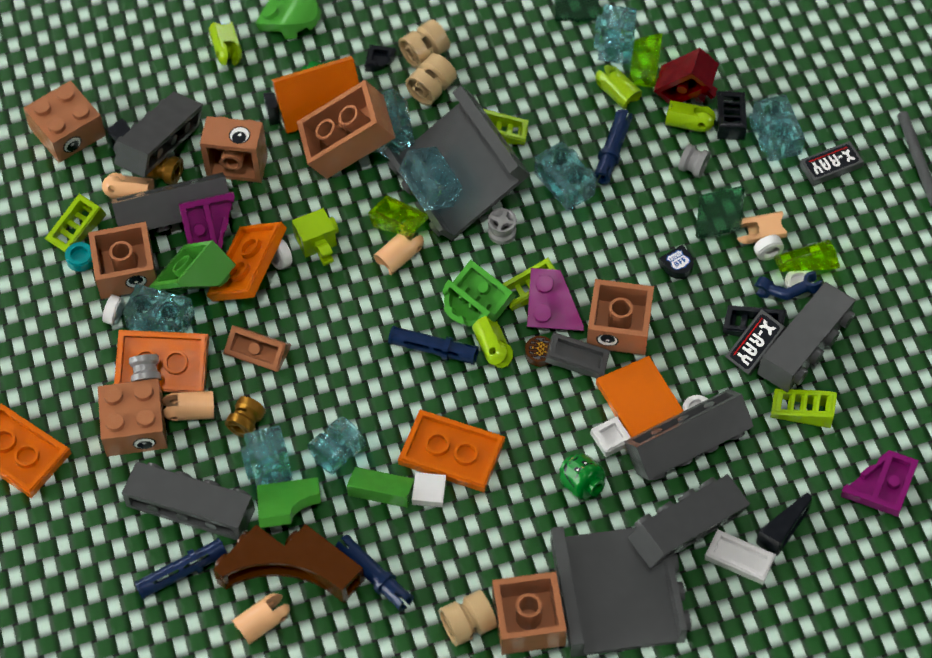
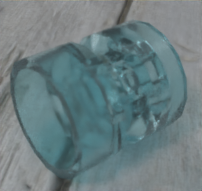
[307,416,366,474]

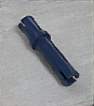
[593,109,633,184]
[388,326,479,365]
[335,535,414,612]
[134,538,228,600]

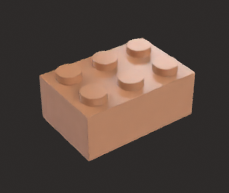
[297,80,396,179]

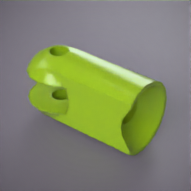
[209,22,242,66]
[595,64,642,110]
[665,100,715,132]
[472,316,513,368]

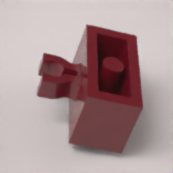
[653,48,719,104]

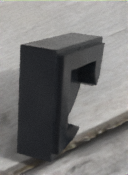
[365,45,397,72]

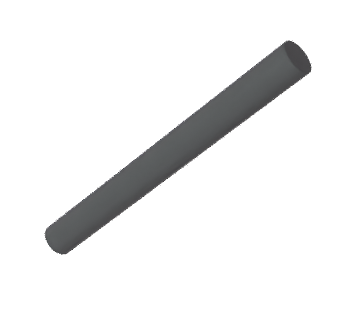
[897,111,932,208]

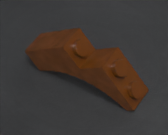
[213,524,365,603]

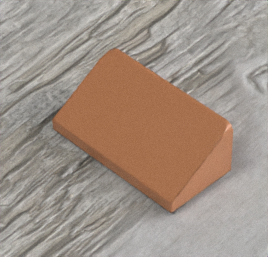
[223,325,291,372]

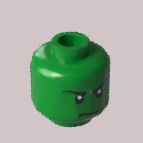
[559,453,605,500]

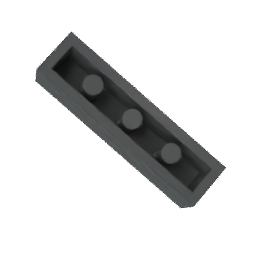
[114,91,203,178]
[111,172,233,232]
[757,282,856,393]
[624,389,754,480]
[122,461,255,540]
[628,474,750,569]

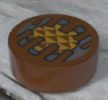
[525,336,550,367]

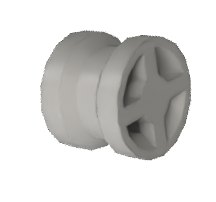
[678,144,711,178]
[488,208,517,245]
[128,354,162,382]

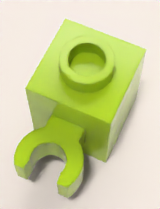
[292,208,339,266]

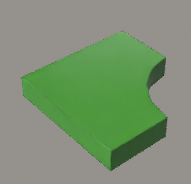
[257,477,321,528]

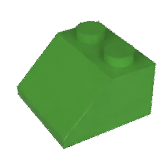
[149,240,236,291]

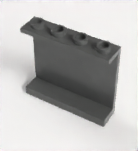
[384,86,530,241]
[550,526,691,658]

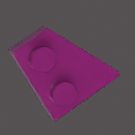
[178,192,235,249]
[527,268,584,331]
[841,450,919,517]

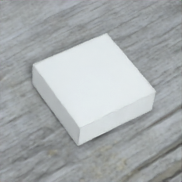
[590,416,631,457]
[412,472,446,507]

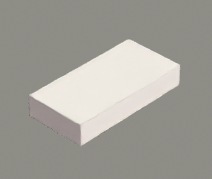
[704,529,776,585]

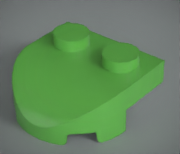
[255,0,321,40]
[443,260,516,328]

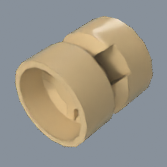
[399,19,450,69]
[405,53,457,106]
[439,589,498,647]

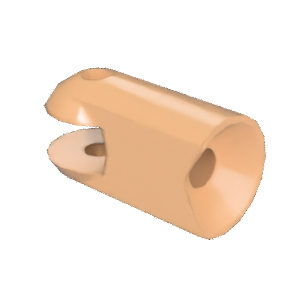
[102,172,155,199]
[734,211,787,244]
[373,228,424,275]
[162,391,214,421]
[232,593,290,645]

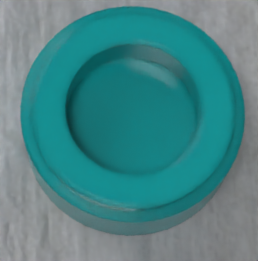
[65,242,93,272]

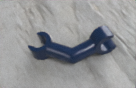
[754,271,823,300]

